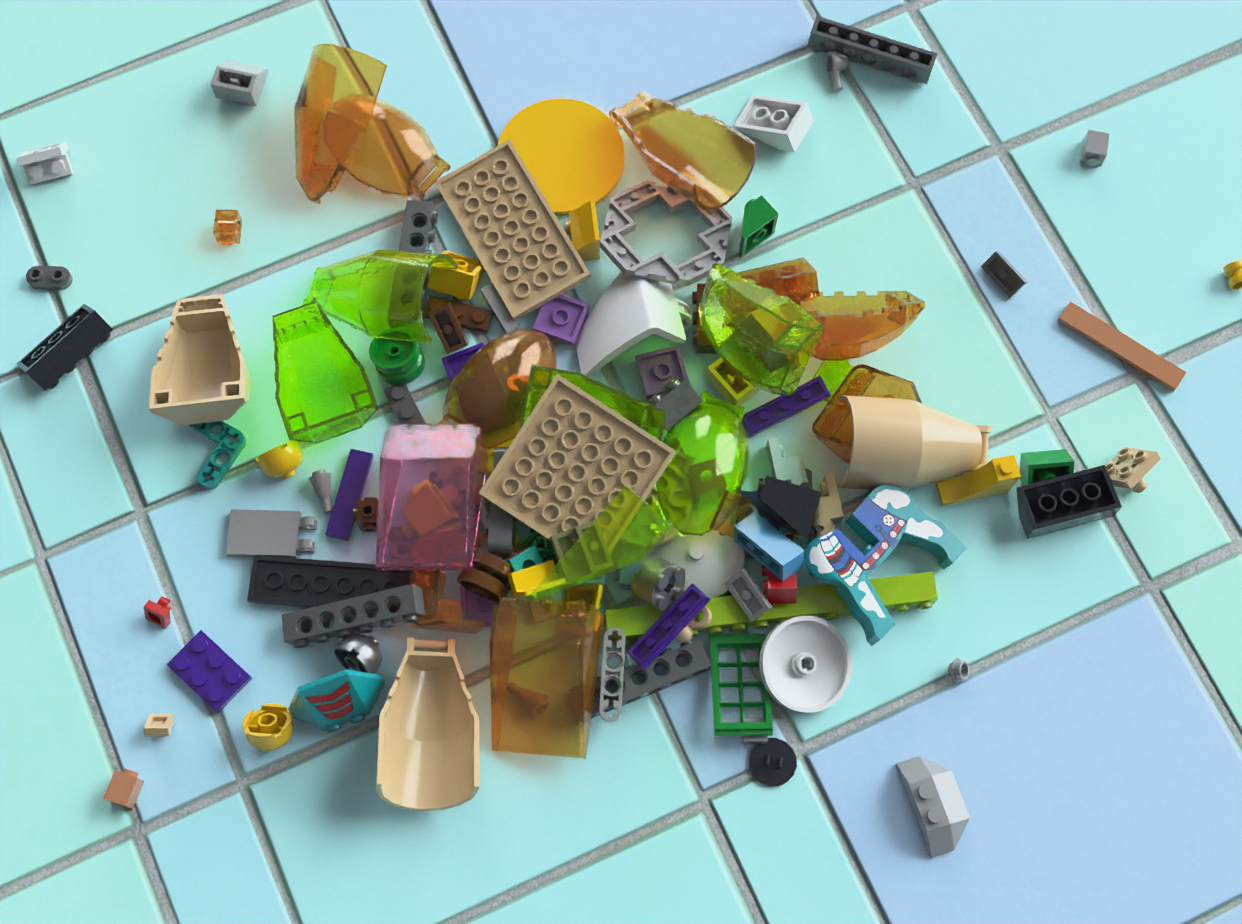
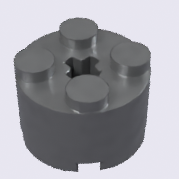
[631,556,685,611]

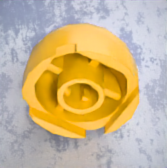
[255,438,303,480]
[242,704,293,751]

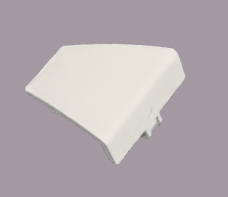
[575,259,693,379]

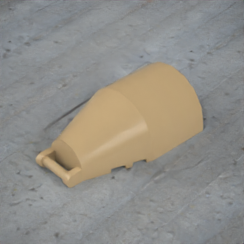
[837,395,991,491]
[376,637,479,811]

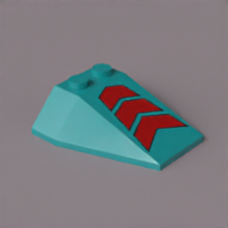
[288,669,385,733]

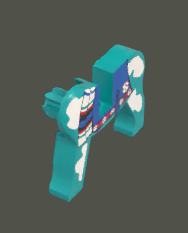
[804,485,967,646]

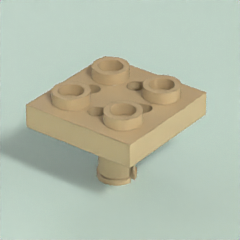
[1105,447,1161,493]

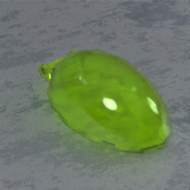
[655,390,750,537]

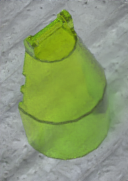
[302,249,458,343]

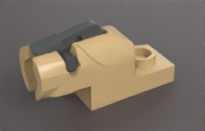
[809,473,844,541]

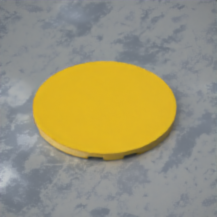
[497,98,625,215]

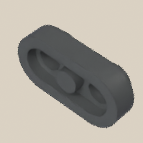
[26,266,73,290]

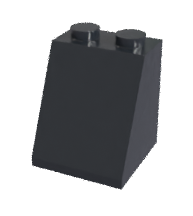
[757,476,822,544]

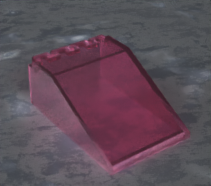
[376,423,488,570]

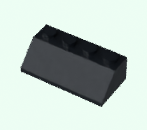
[16,304,113,391]
[1016,465,1122,539]

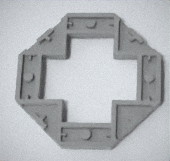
[600,180,733,286]

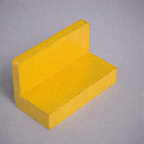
[507,560,567,597]

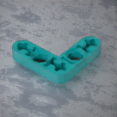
[189,421,246,490]

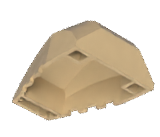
[149,294,251,425]

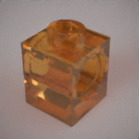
[213,209,242,245]

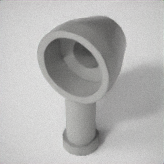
[826,52,848,92]

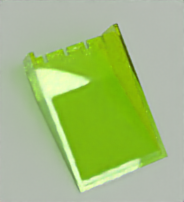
[528,486,676,602]

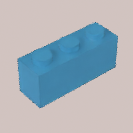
[734,512,804,581]

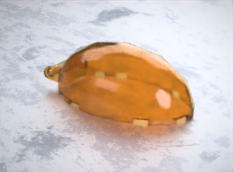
[322,93,451,199]
[433,329,557,459]

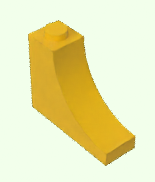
[935,455,1021,506]

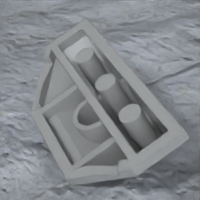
[895,756,970,858]

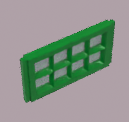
[709,633,773,737]

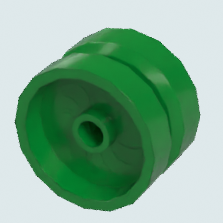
[369,327,425,386]

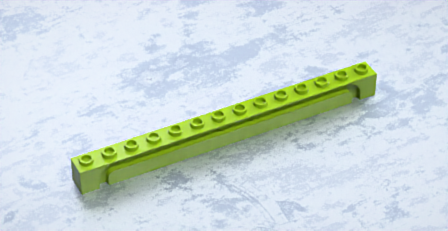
[605,572,938,646]

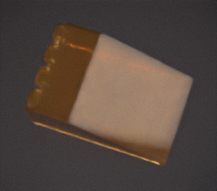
[489,597,604,759]

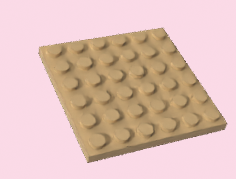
[479,374,676,572]

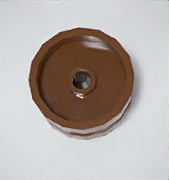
[457,549,514,603]

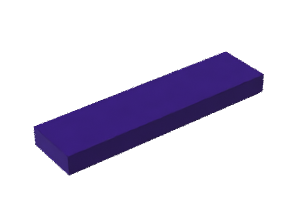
[740,376,831,438]
[325,449,374,541]
[627,583,710,670]

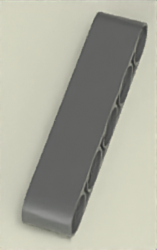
[488,447,516,555]

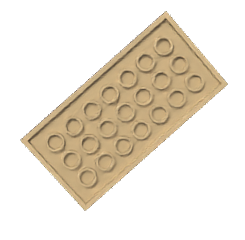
[435,139,592,321]

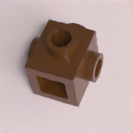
[353,497,387,532]

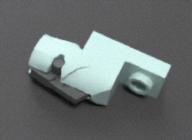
[766,437,813,489]

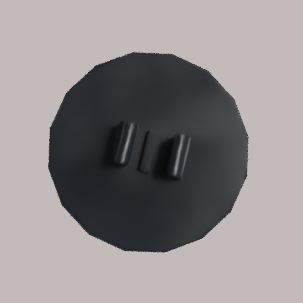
[749,738,797,786]

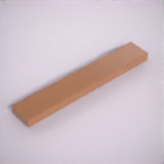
[1057,301,1187,392]

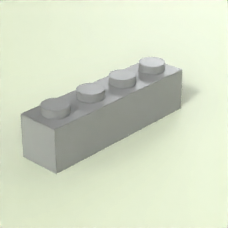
[481,283,521,338]

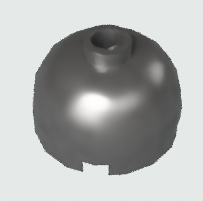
[334,634,382,674]

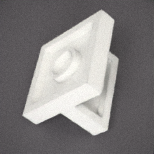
[16,141,74,184]

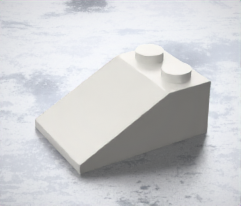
[734,95,814,152]

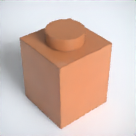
[103,768,144,809]

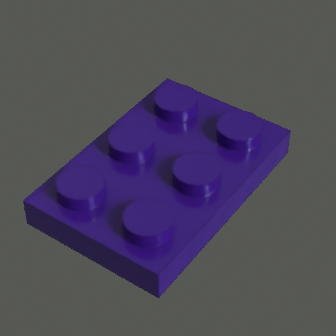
[166,630,252,714]

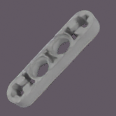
[599,627,626,723]

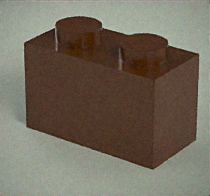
[428,302,469,355]

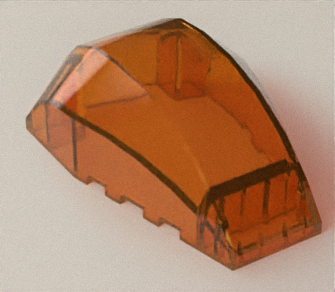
[773,291,925,361]

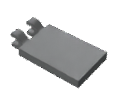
[226,509,317,558]

